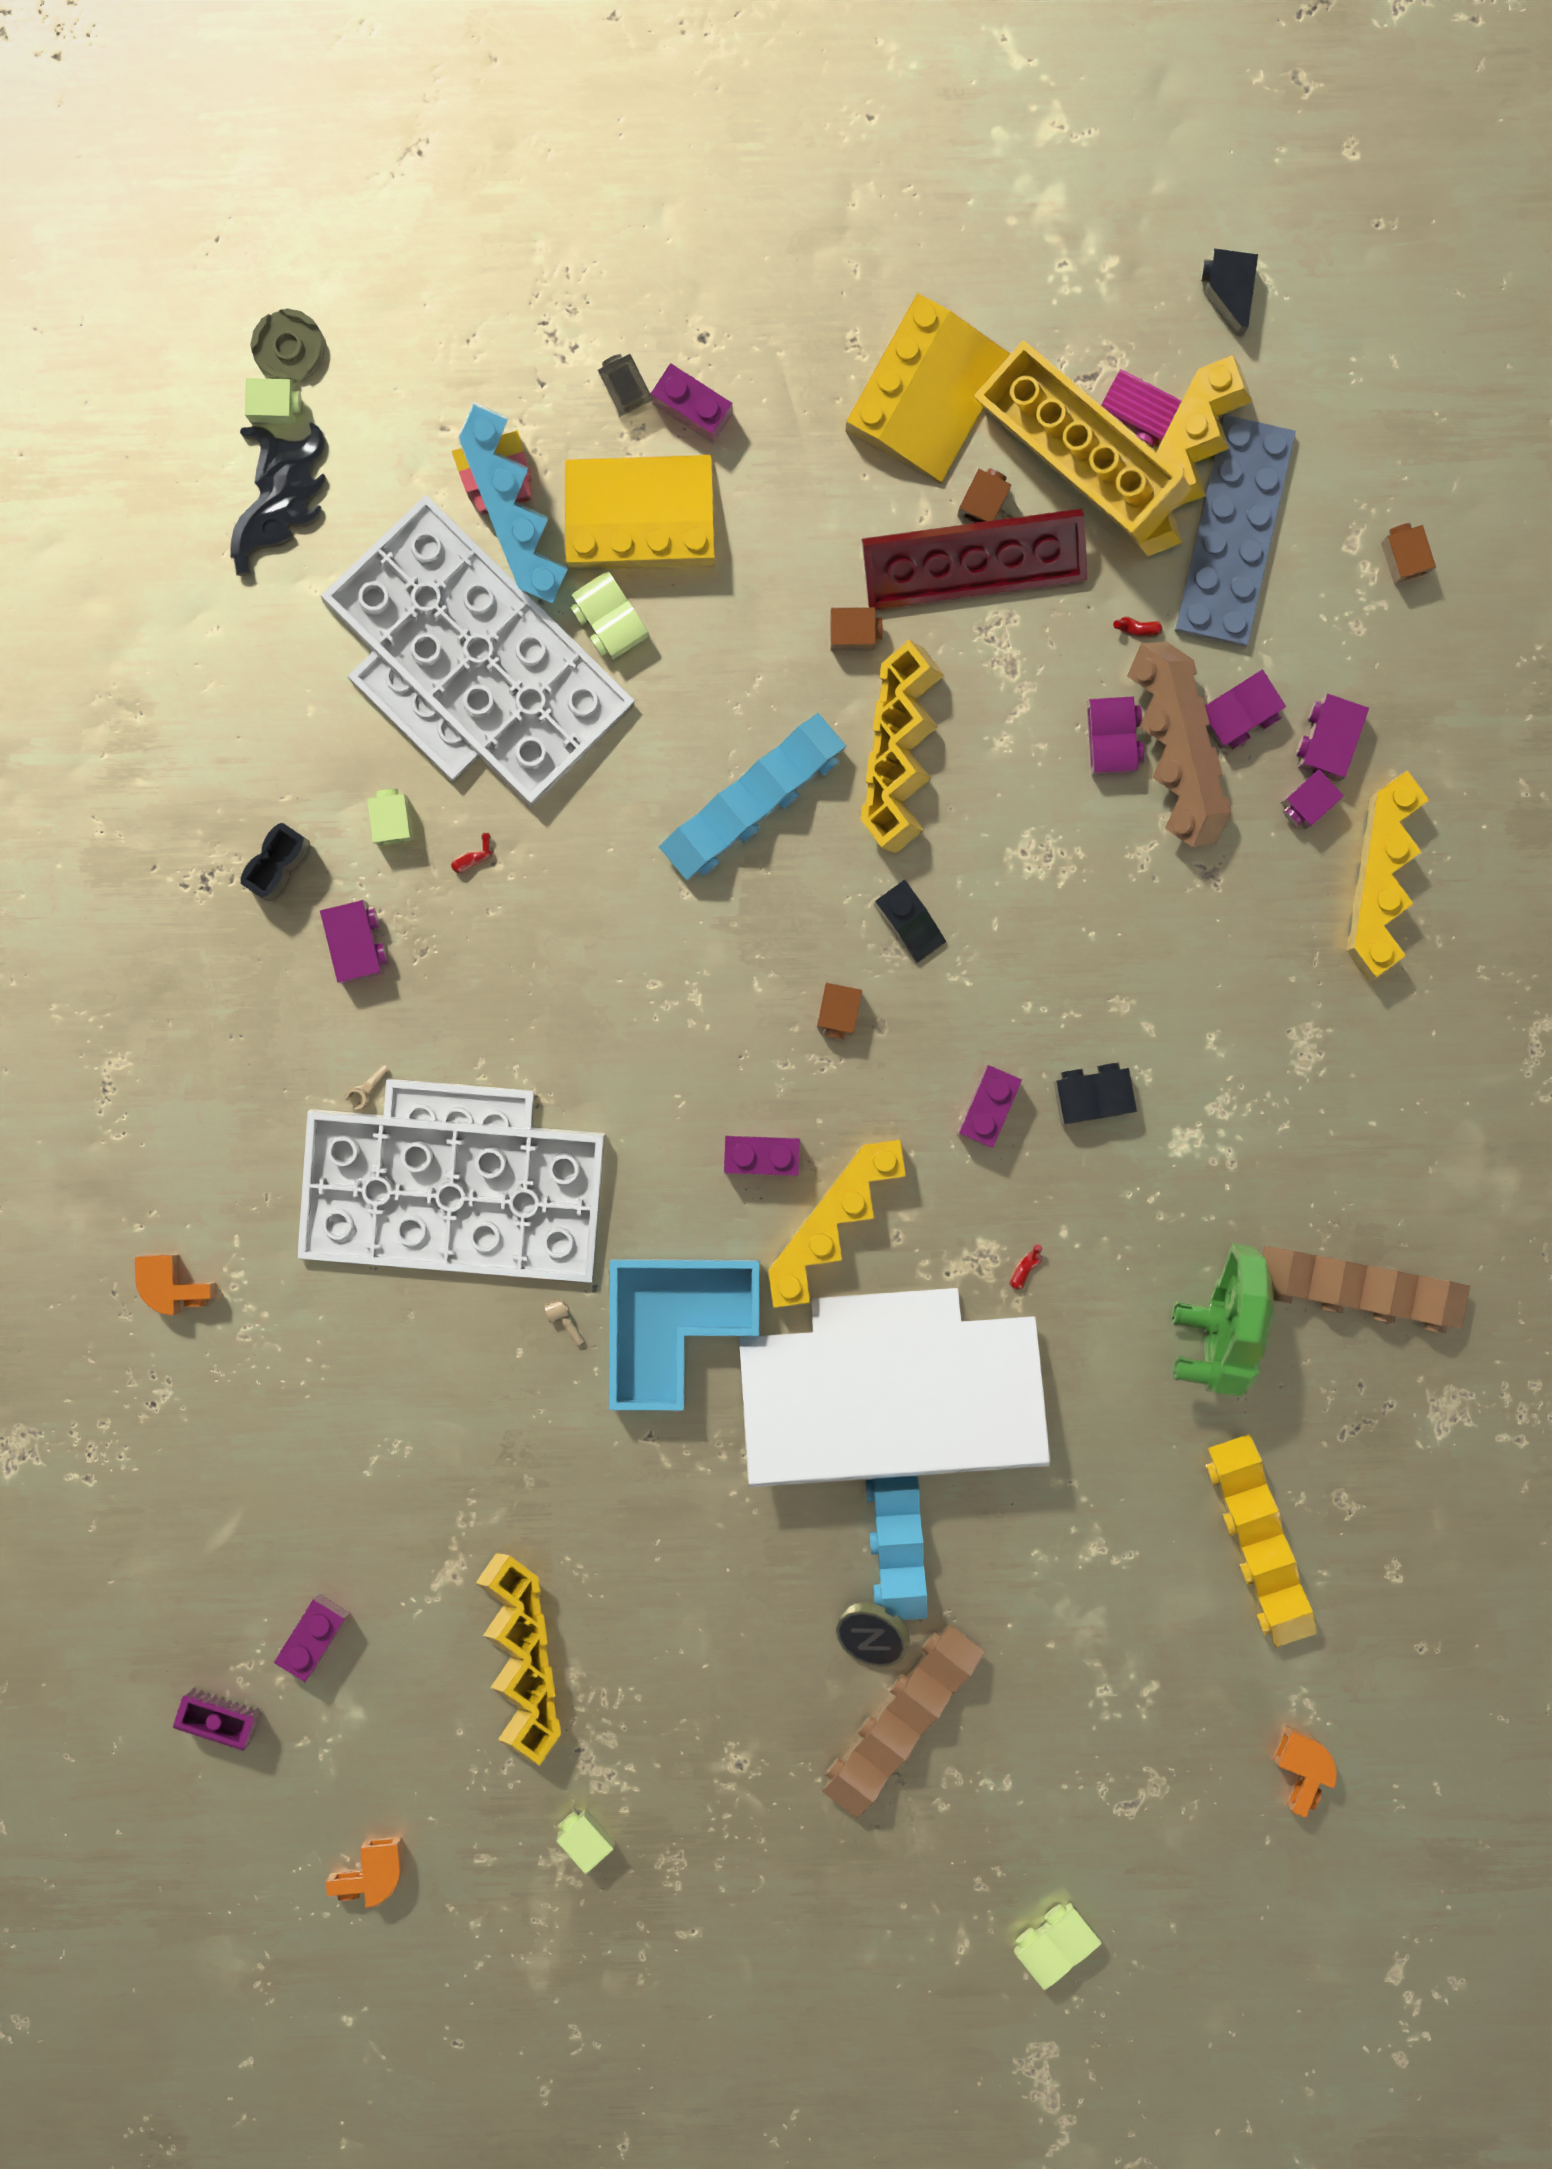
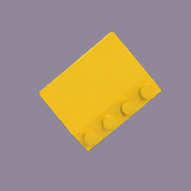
[845,292,1011,484]
[565,455,715,570]

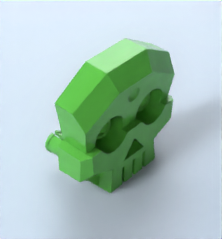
[1171,1243,1273,1396]

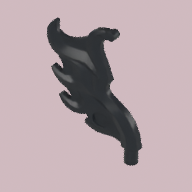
[230,422,326,576]

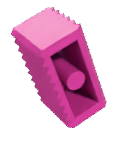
[1101,368,1182,449]

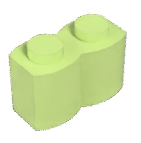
[570,571,649,660]
[1014,1903,1102,1990]

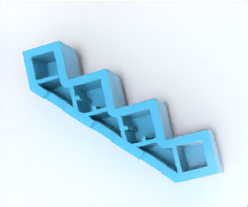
[459,401,567,603]
[659,713,847,880]
[866,1475,928,1620]

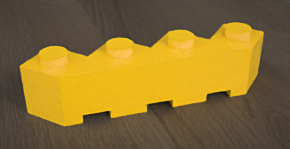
[1137,355,1253,556]
[861,640,945,854]
[1347,770,1429,980]
[768,1140,906,1308]
[1205,1434,1317,1648]
[475,1553,561,1766]

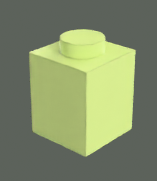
[245,378,301,424]
[367,789,414,846]
[556,1809,615,1874]

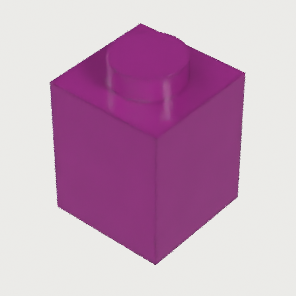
[1281,769,1344,830]

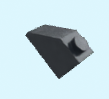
[1200,248,1258,336]
[874,879,947,963]

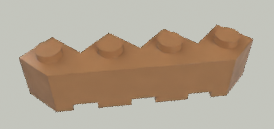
[1127,642,1232,847]
[1263,1245,1470,1334]
[822,1625,985,1818]

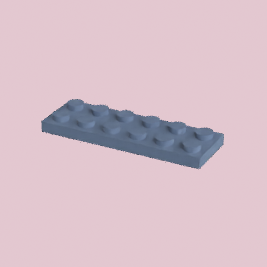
[1174,414,1296,647]

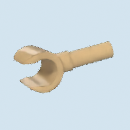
[344,1064,390,1110]
[545,1299,584,1346]

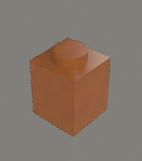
[957,468,1012,523]
[1381,523,1436,584]
[830,607,883,650]
[817,983,862,1040]

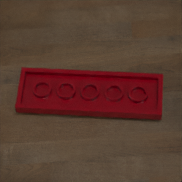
[861,508,1088,609]

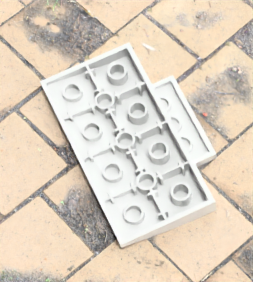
[321,495,635,808]
[297,1079,605,1283]
[739,1288,1050,1487]

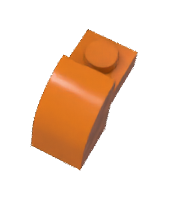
[135,1254,217,1315]
[1273,1725,1337,1818]
[326,1837,404,1908]

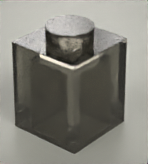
[597,354,651,417]

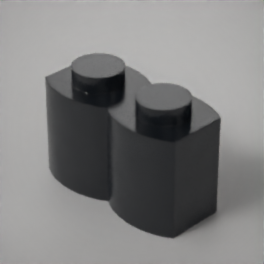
[240,822,310,902]
[1054,1062,1137,1125]

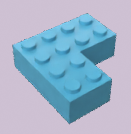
[609,1259,760,1410]

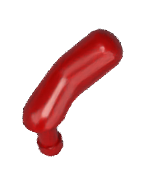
[1113,616,1163,637]
[451,833,493,873]
[1010,1244,1042,1290]

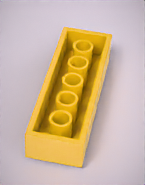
[974,340,1192,545]

